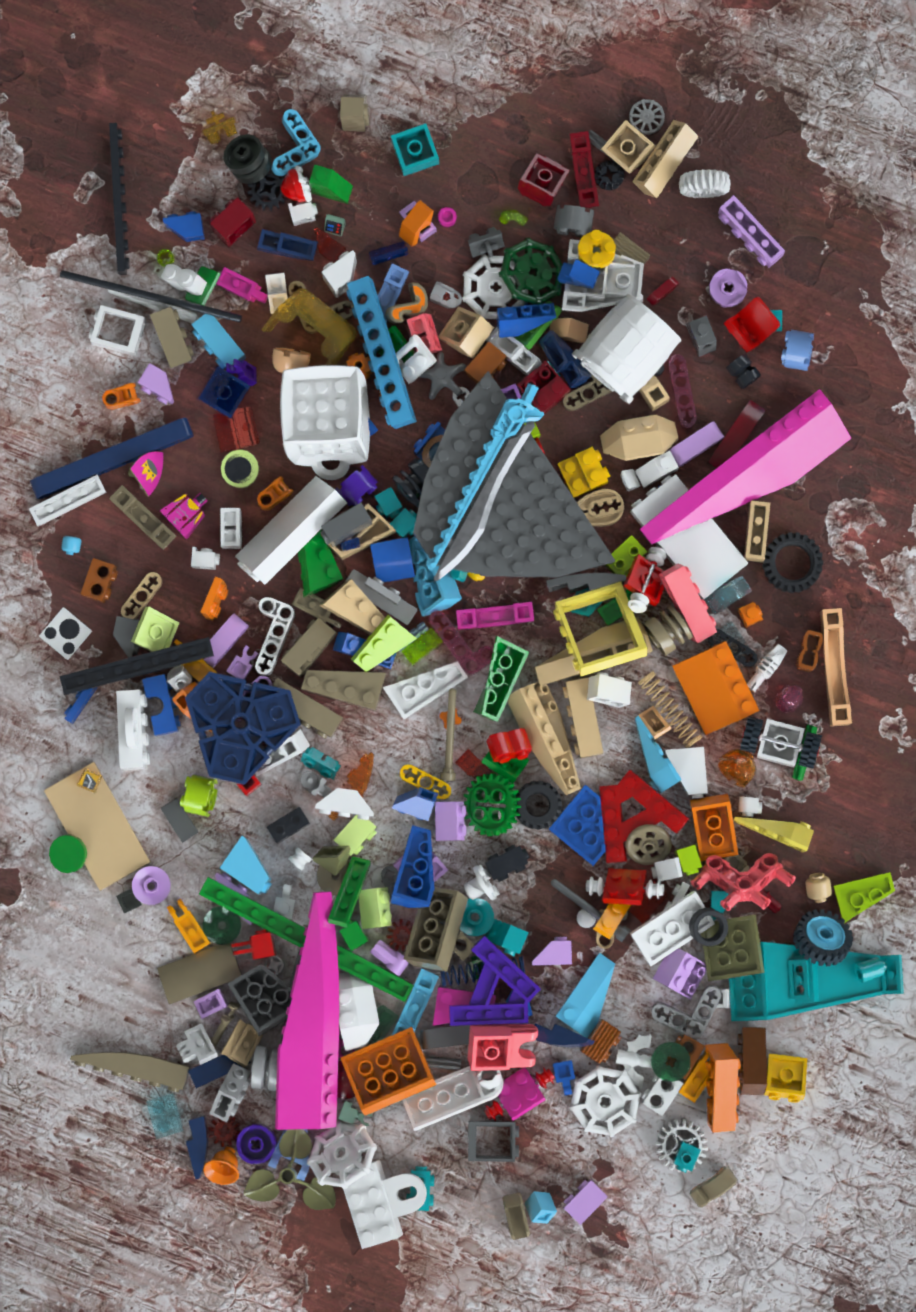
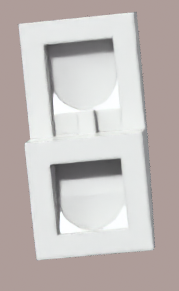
[265,272,289,314]

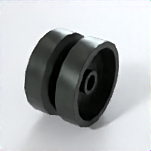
[223,134,272,184]

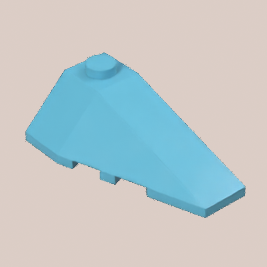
[409,536,462,616]
[635,716,682,794]
[556,953,615,1038]

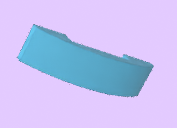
[391,968,439,1036]

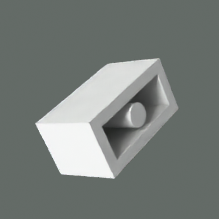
[587,672,632,708]

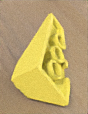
[733,817,814,852]

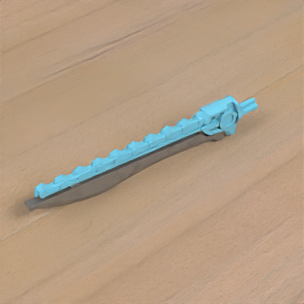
[426,383,544,581]

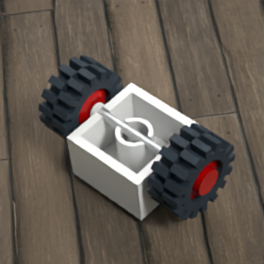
[740,716,822,769]

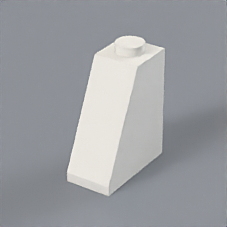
[664,747,708,799]

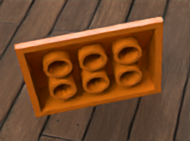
[672,641,760,735]
[341,1027,437,1116]

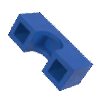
[142,674,181,737]

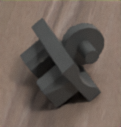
[468,227,505,258]

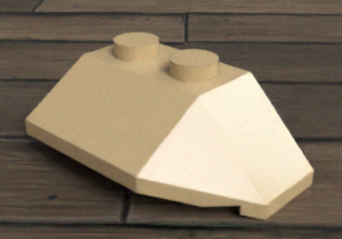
[600,415,679,461]

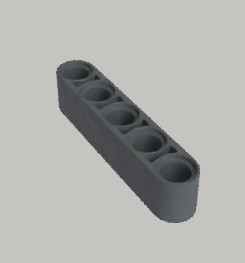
[420,1023,515,1050]

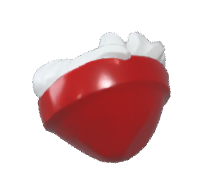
[280,166,312,203]

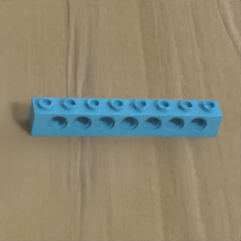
[346,276,417,429]

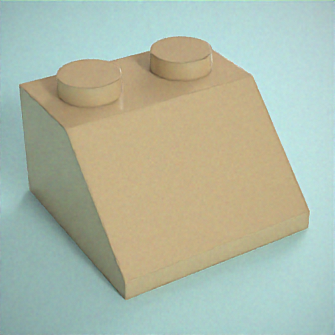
[601,120,656,174]
[438,306,494,359]

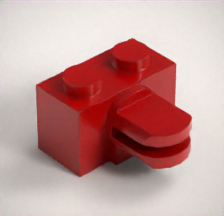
[231,929,277,960]

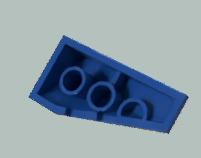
[391,825,434,908]

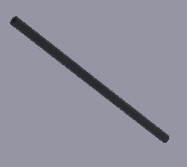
[60,270,242,322]

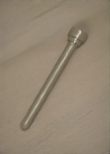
[440,688,456,781]

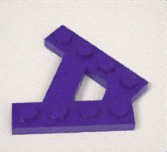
[449,935,541,1026]

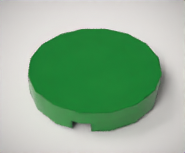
[49,834,87,873]

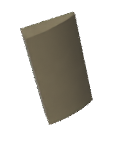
[157,941,242,1005]

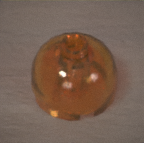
[718,749,756,788]

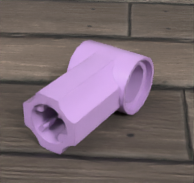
[370,940,409,976]

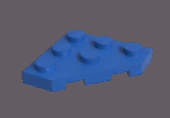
[548,785,606,866]

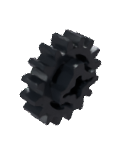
[248,170,286,212]

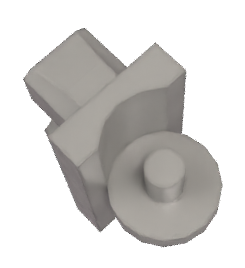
[300,771,332,798]

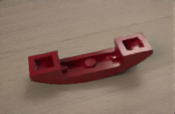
[569,131,599,208]
[708,400,766,468]

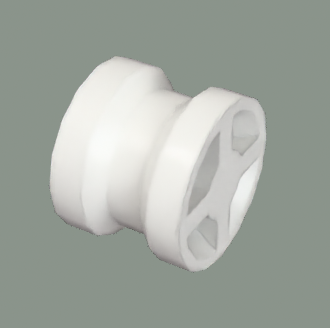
[288,847,312,871]

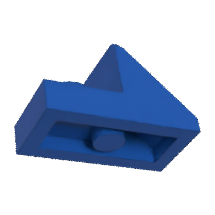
[558,259,600,289]

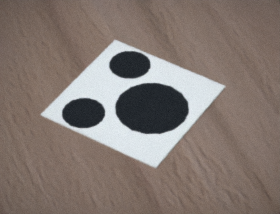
[39,607,92,660]

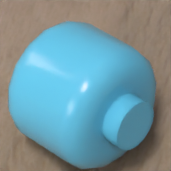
[61,536,81,555]

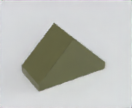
[312,846,351,876]

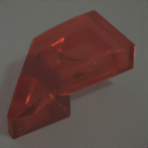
[314,227,347,263]
[455,749,493,779]

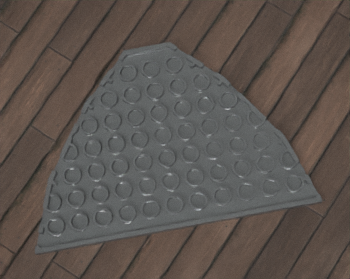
[413,371,615,578]

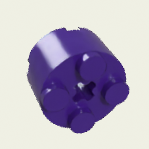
[335,465,378,507]
[236,1124,277,1164]

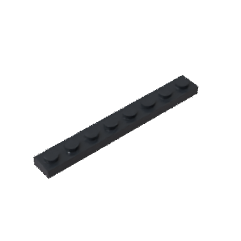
[109,123,130,275]
[59,637,214,695]

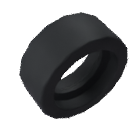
[689,908,728,946]

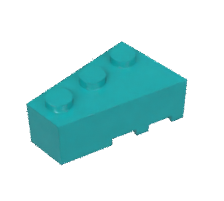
[485,918,529,956]

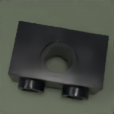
[267,807,310,844]

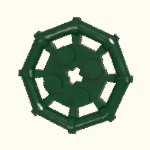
[499,237,563,305]

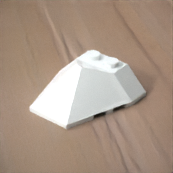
[562,239,644,312]

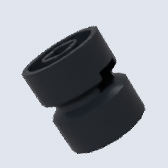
[726,354,761,390]

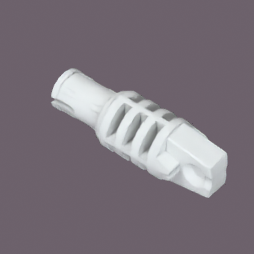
[747,644,787,693]

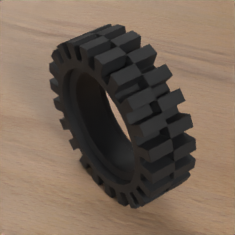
[762,532,823,593]

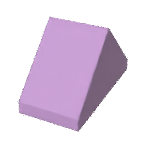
[193,989,228,1019]

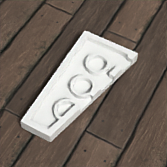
[383,661,468,720]

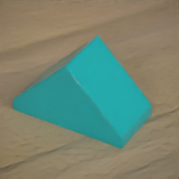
[710,891,729,921]

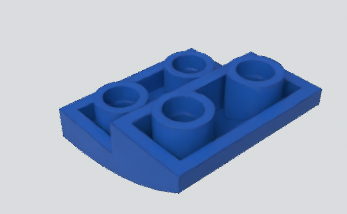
[370,537,415,583]

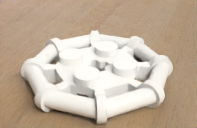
[462,254,528,319]
[569,1065,642,1137]
[307,1121,377,1189]

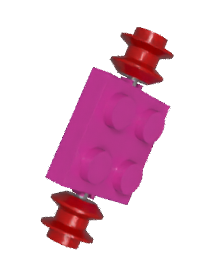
[484,1067,555,1122]

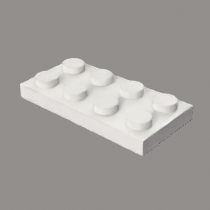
[630,891,715,966]

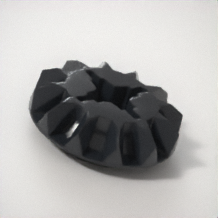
[594,160,624,190]

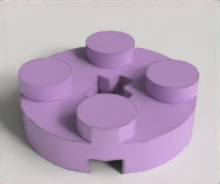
[709,269,747,308]

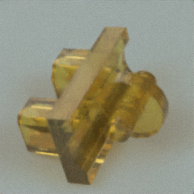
[202,110,237,144]

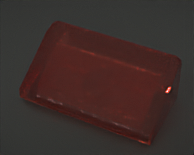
[628,881,668,924]

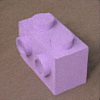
[435,802,467,841]
[563,1179,608,1225]

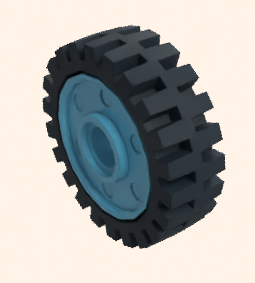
[793,909,853,967]

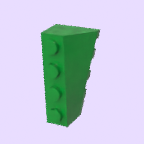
[473,636,529,722]

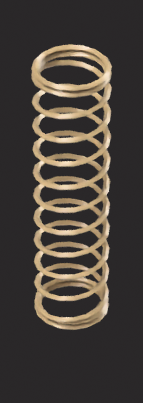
[638,671,703,748]

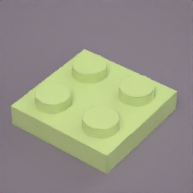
[131,607,179,652]

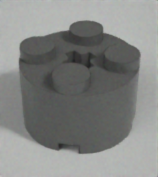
[554,205,594,238]

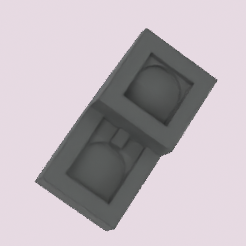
[161,798,199,843]

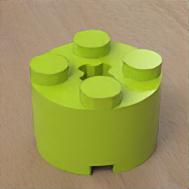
[180,774,218,817]

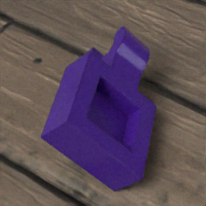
[226,359,257,386]

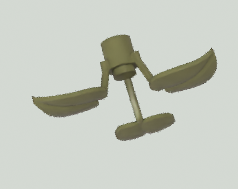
[243,1129,336,1210]

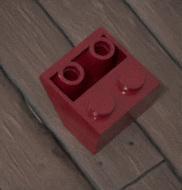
[517,361,571,415]

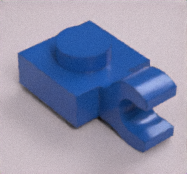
[553,1060,575,1095]

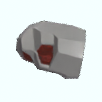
[430,281,462,309]

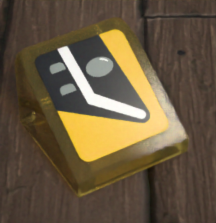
[76,769,103,793]

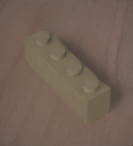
[272,678,343,739]

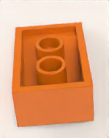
[690,793,738,861]

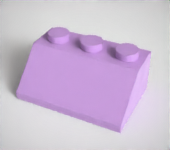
[532,937,572,965]

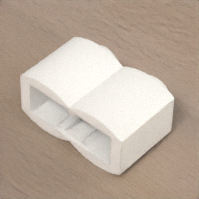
[161,264,207,296]

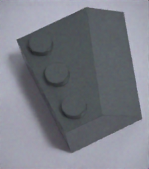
[228,964,292,1036]

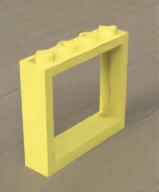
[553,582,647,676]

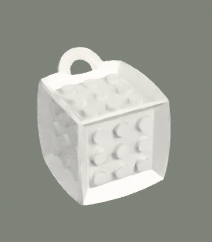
[280,365,370,480]

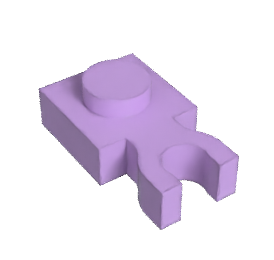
[226,645,258,680]

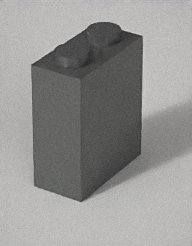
[320,503,372,547]

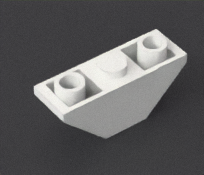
[315,788,374,820]

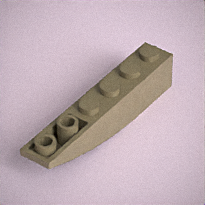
[70,1052,190,1092]

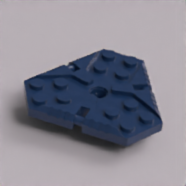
[185,672,301,785]

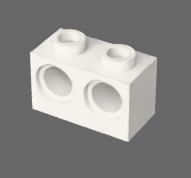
[221,508,242,549]
[641,1070,684,1116]

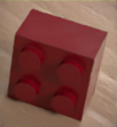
[210,197,256,248]

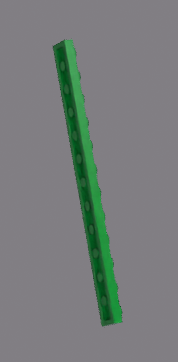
[199,877,414,1002]

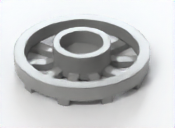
[629,99,665,135]

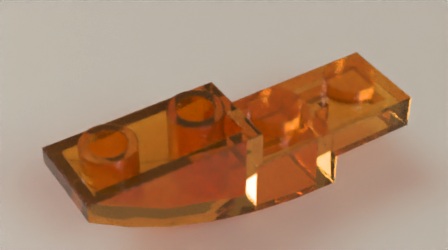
[328,752,375,822]

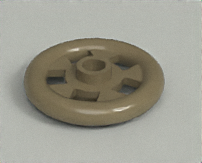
[626,824,672,865]

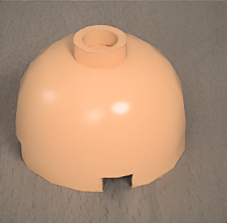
[272,348,311,373]

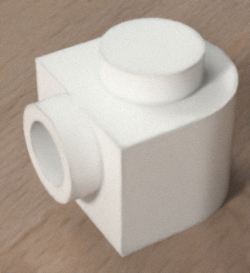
[167,665,192,692]
[738,797,762,817]

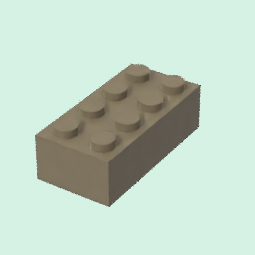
[404,887,468,972]

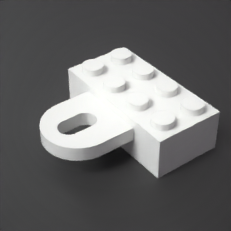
[116,690,150,771]
[343,1159,427,1249]

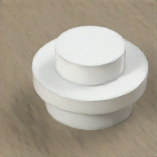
[577,909,596,928]

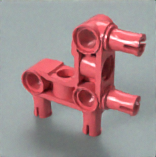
[691,853,796,911]

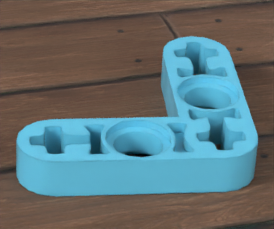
[271,109,320,176]

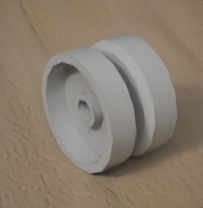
[251,1046,278,1091]

